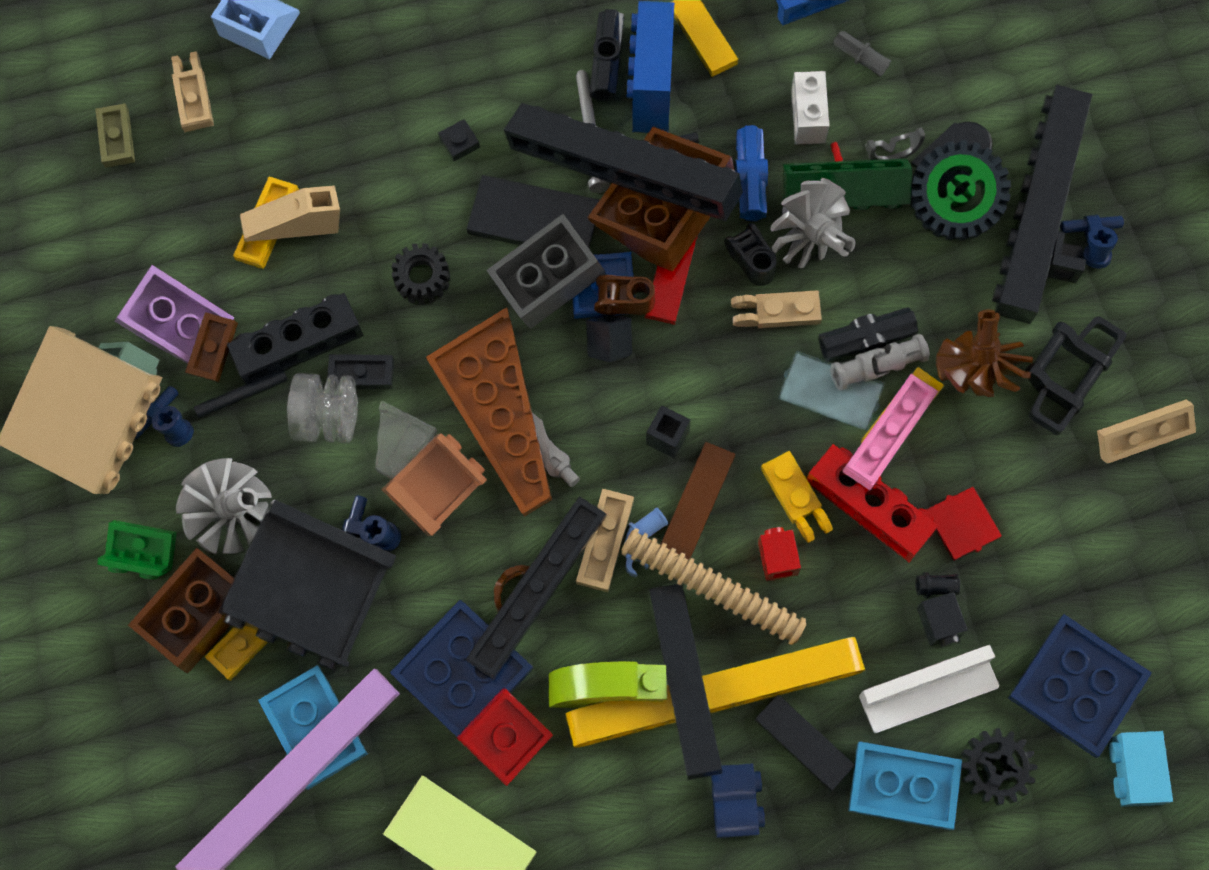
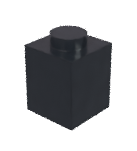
[646,405,691,459]
[917,592,968,648]

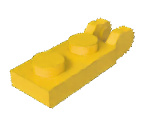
[761,451,833,543]

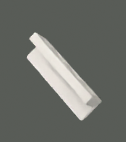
[859,645,999,733]

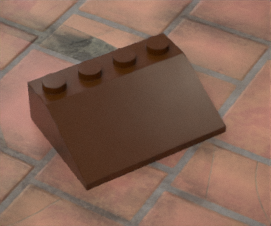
[588,127,734,272]

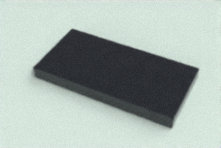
[466,175,600,249]

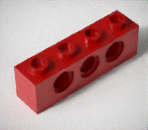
[807,444,939,563]

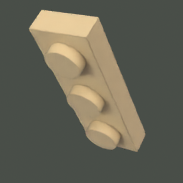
[1097,399,1196,464]
[576,489,634,592]

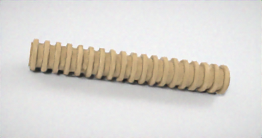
[622,528,806,645]

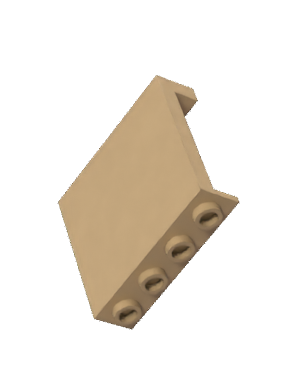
[0,326,163,494]

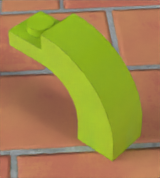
[549,662,667,708]

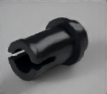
[915,572,960,599]

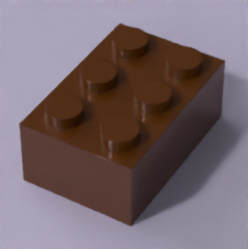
[128,548,234,674]

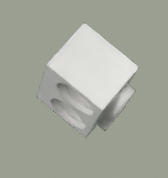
[791,71,829,144]

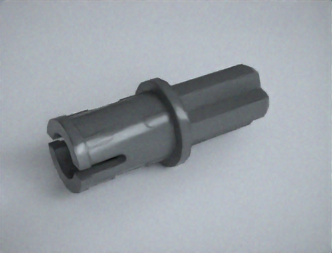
[833,31,891,77]

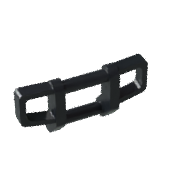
[1024,316,1126,435]

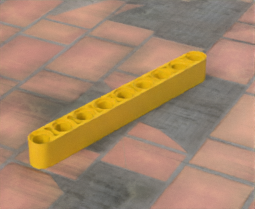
[566,637,866,748]

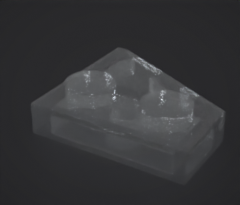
[375,401,437,479]

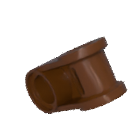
[594,275,655,315]

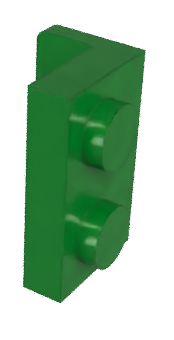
[97,520,177,579]

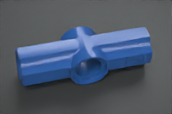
[735,125,768,221]

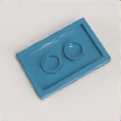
[258,665,368,790]
[848,741,962,830]

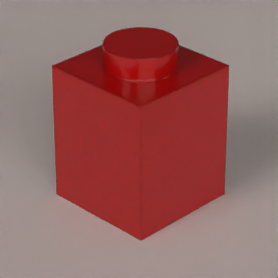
[758,527,801,581]

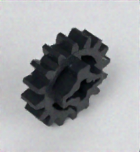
[961,728,1038,806]

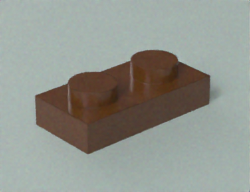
[185,312,238,383]

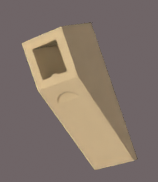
[240,186,340,242]

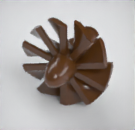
[936,310,1033,397]

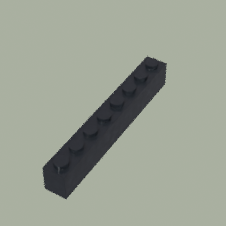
[992,85,1093,324]
[504,103,743,222]

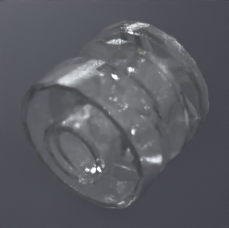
[287,373,358,444]

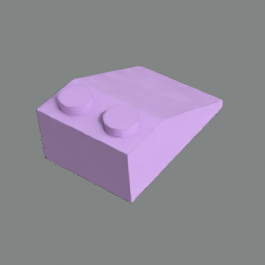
[115,265,234,364]

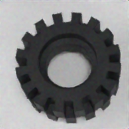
[391,243,450,305]

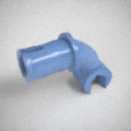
[624,507,668,577]

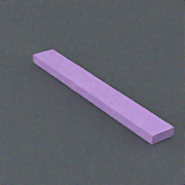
[175,669,400,870]

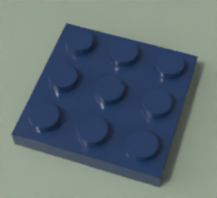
[390,600,533,737]
[1008,614,1152,758]

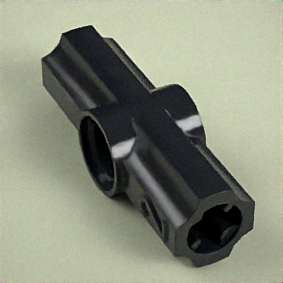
[589,9,624,102]
[818,307,918,362]

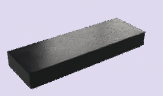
[755,694,855,791]

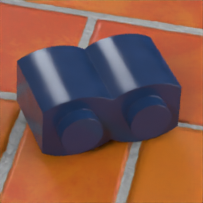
[711,764,765,838]

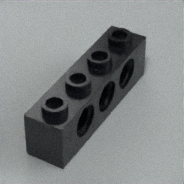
[227,293,364,384]

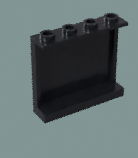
[218,500,396,671]

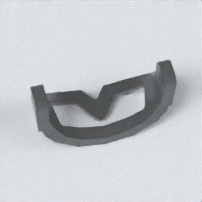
[864,127,925,160]

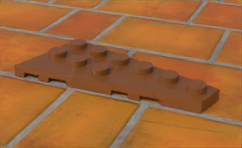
[426,307,552,517]

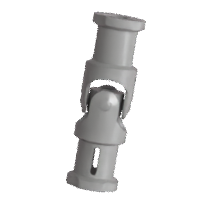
[830,334,930,391]

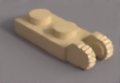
[171,51,214,132]
[731,290,822,328]

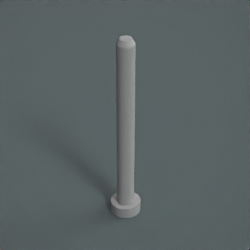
[576,70,610,193]

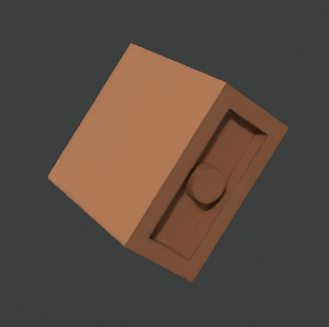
[381,433,487,536]

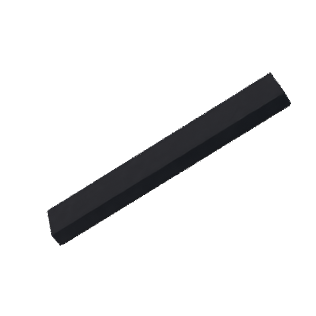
[465,496,607,680]
[649,584,723,780]

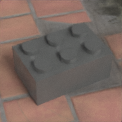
[486,214,606,329]

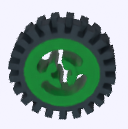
[911,140,1011,241]

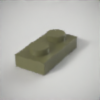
[95,103,135,168]

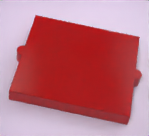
[926,487,1002,561]

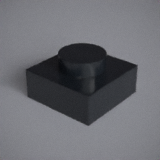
[438,119,480,162]

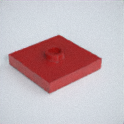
[457,687,553,786]

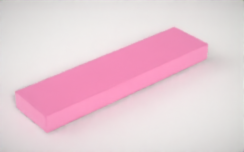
[843,374,938,490]

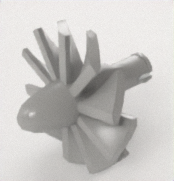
[771,178,855,268]
[176,458,272,554]

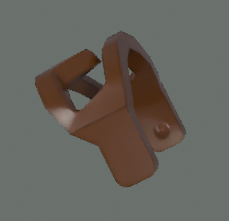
[494,565,530,613]

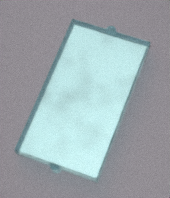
[778,350,885,431]

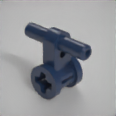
[1060,215,1124,269]
[134,386,194,447]
[342,495,401,552]

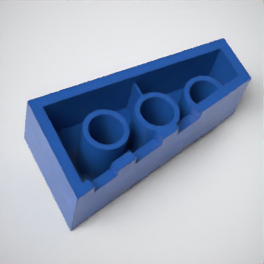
[627,1,674,133]

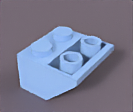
[211,0,300,59]

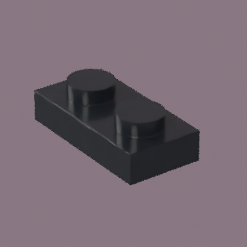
[327,354,394,389]

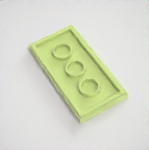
[383,775,537,870]

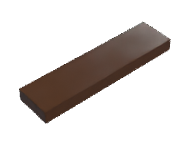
[660,442,735,560]

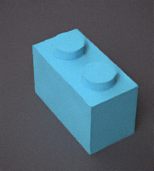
[1109,731,1173,807]

